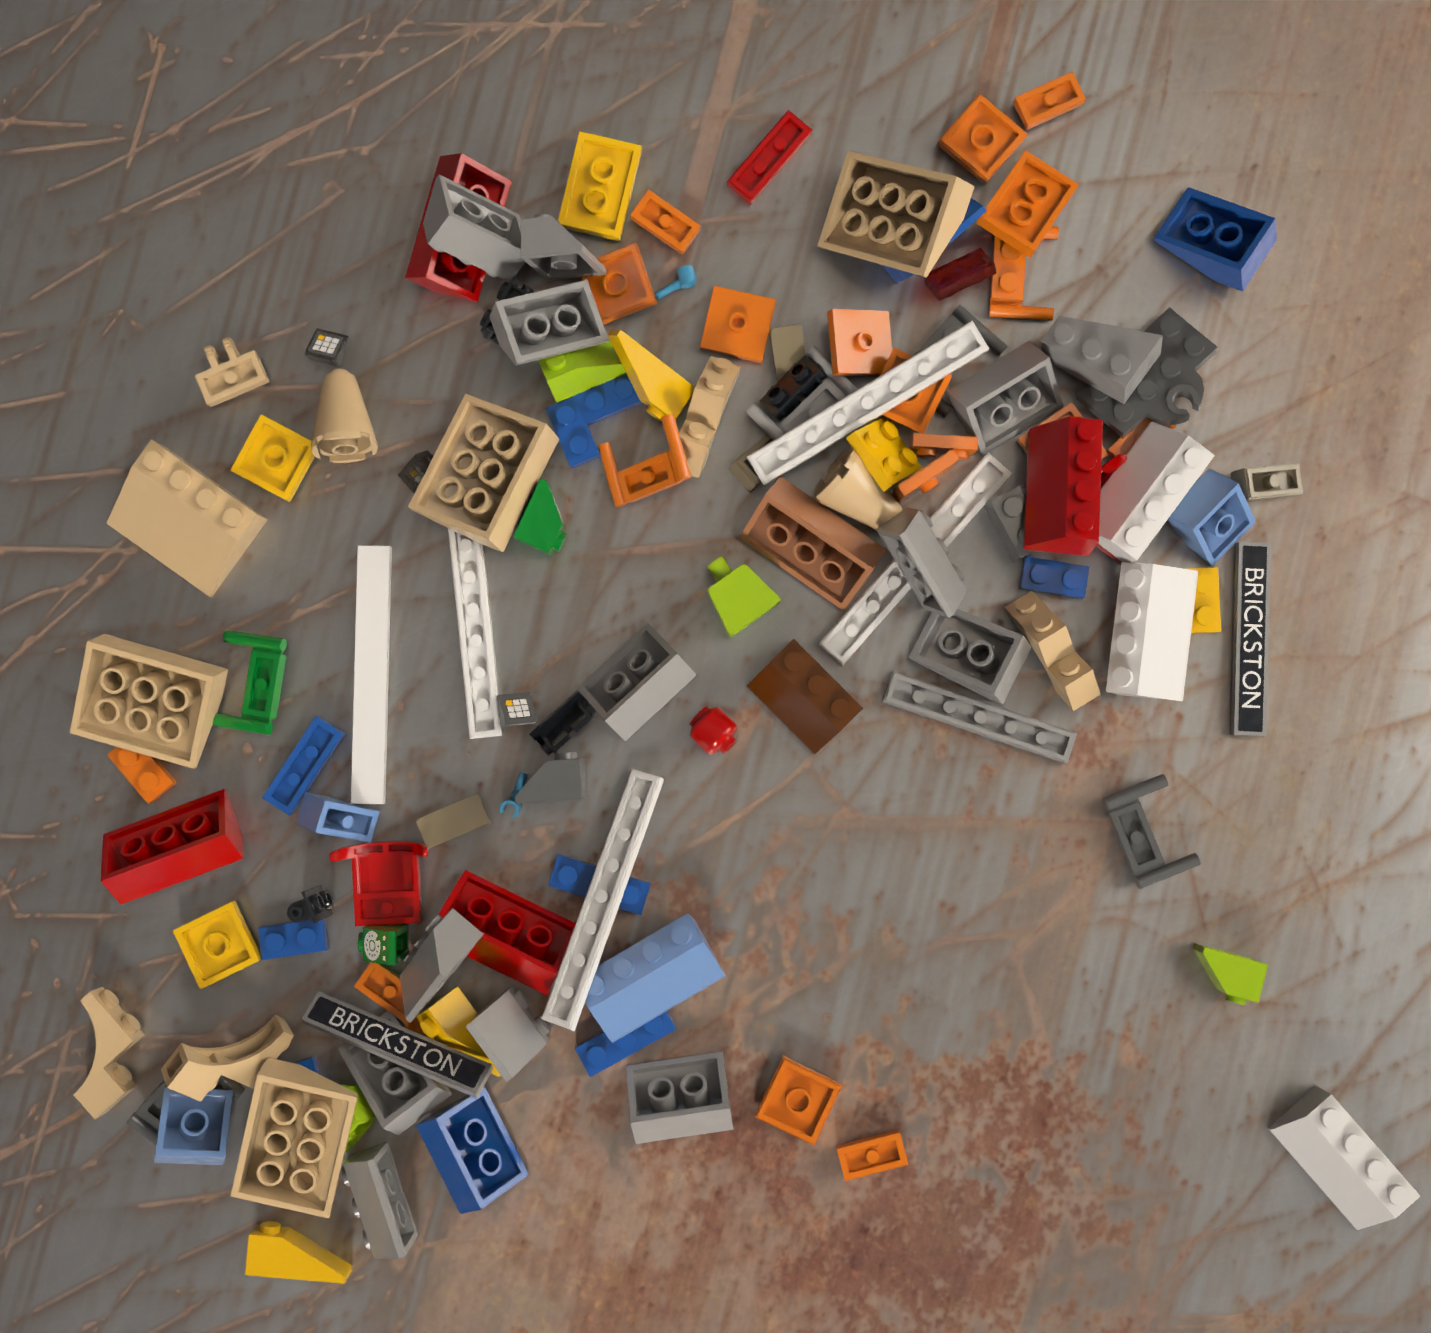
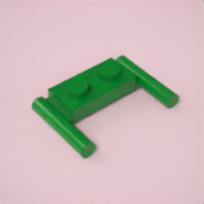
[213,630,287,735]

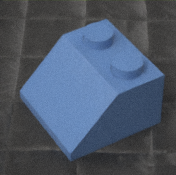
[1168,468,1256,567]
[154,1087,233,1165]

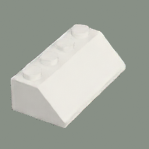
[1098,422,1215,563]
[1106,562,1198,702]
[1268,1086,1420,1230]

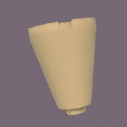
[311,369,378,463]
[811,448,902,530]

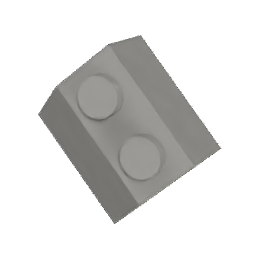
[520,214,606,281]

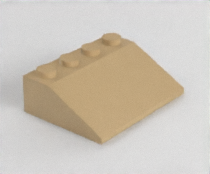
[817,151,975,278]
[408,394,559,552]
[106,439,268,597]
[70,634,228,769]
[230,1058,358,1219]

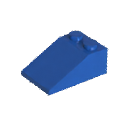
[1154,187,1277,292]

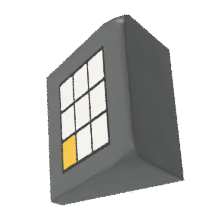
[497,692,537,727]

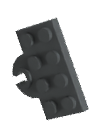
[1076,307,1218,439]

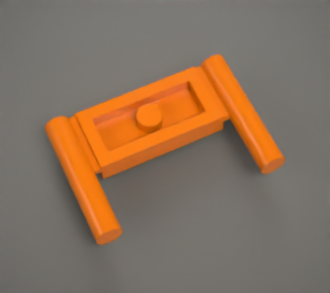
[988,226,1059,321]
[598,414,692,507]

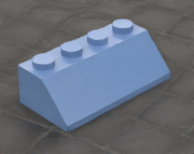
[585,913,726,1043]

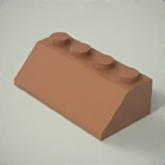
[739,476,887,611]

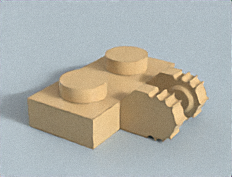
[195,336,270,407]

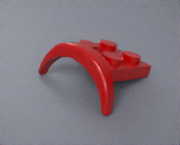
[329,841,428,926]

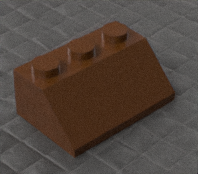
[747,639,863,754]

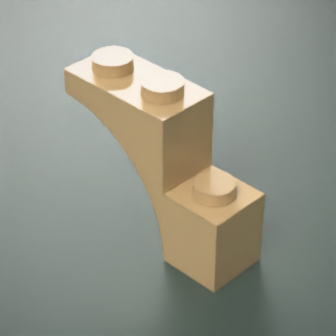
[679,356,741,478]
[1005,590,1101,711]
[74,987,145,1119]
[161,1014,294,1102]

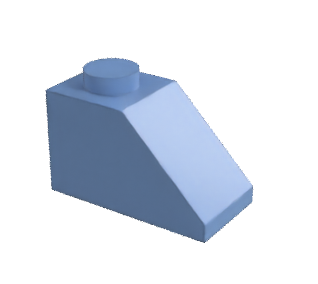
[296,792,380,843]

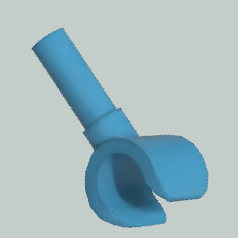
[655,265,697,299]
[500,772,528,818]

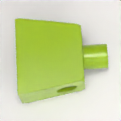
[706,556,781,638]

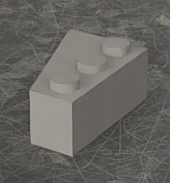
[1041,316,1163,404]

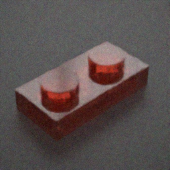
[924,247,997,301]

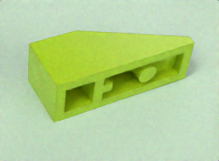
[538,339,634,403]

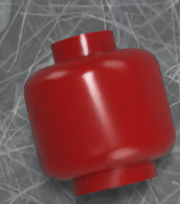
[689,706,738,755]

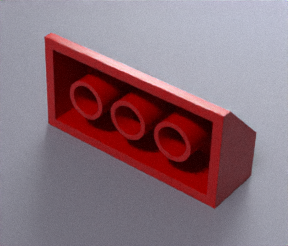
[405,153,512,302]
[1023,416,1103,556]
[100,789,244,905]
[438,870,576,995]

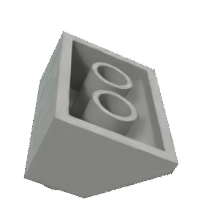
[423,175,525,282]
[489,280,609,365]
[947,341,1064,456]
[876,507,967,618]
[577,623,697,741]
[400,908,483,1023]
[626,1051,734,1144]
[342,1142,418,1259]

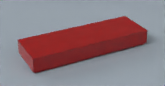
[727,110,813,205]

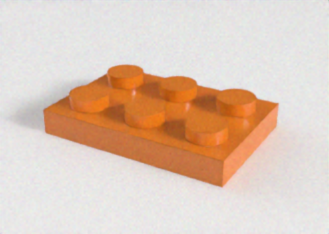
[976,150,1079,258]

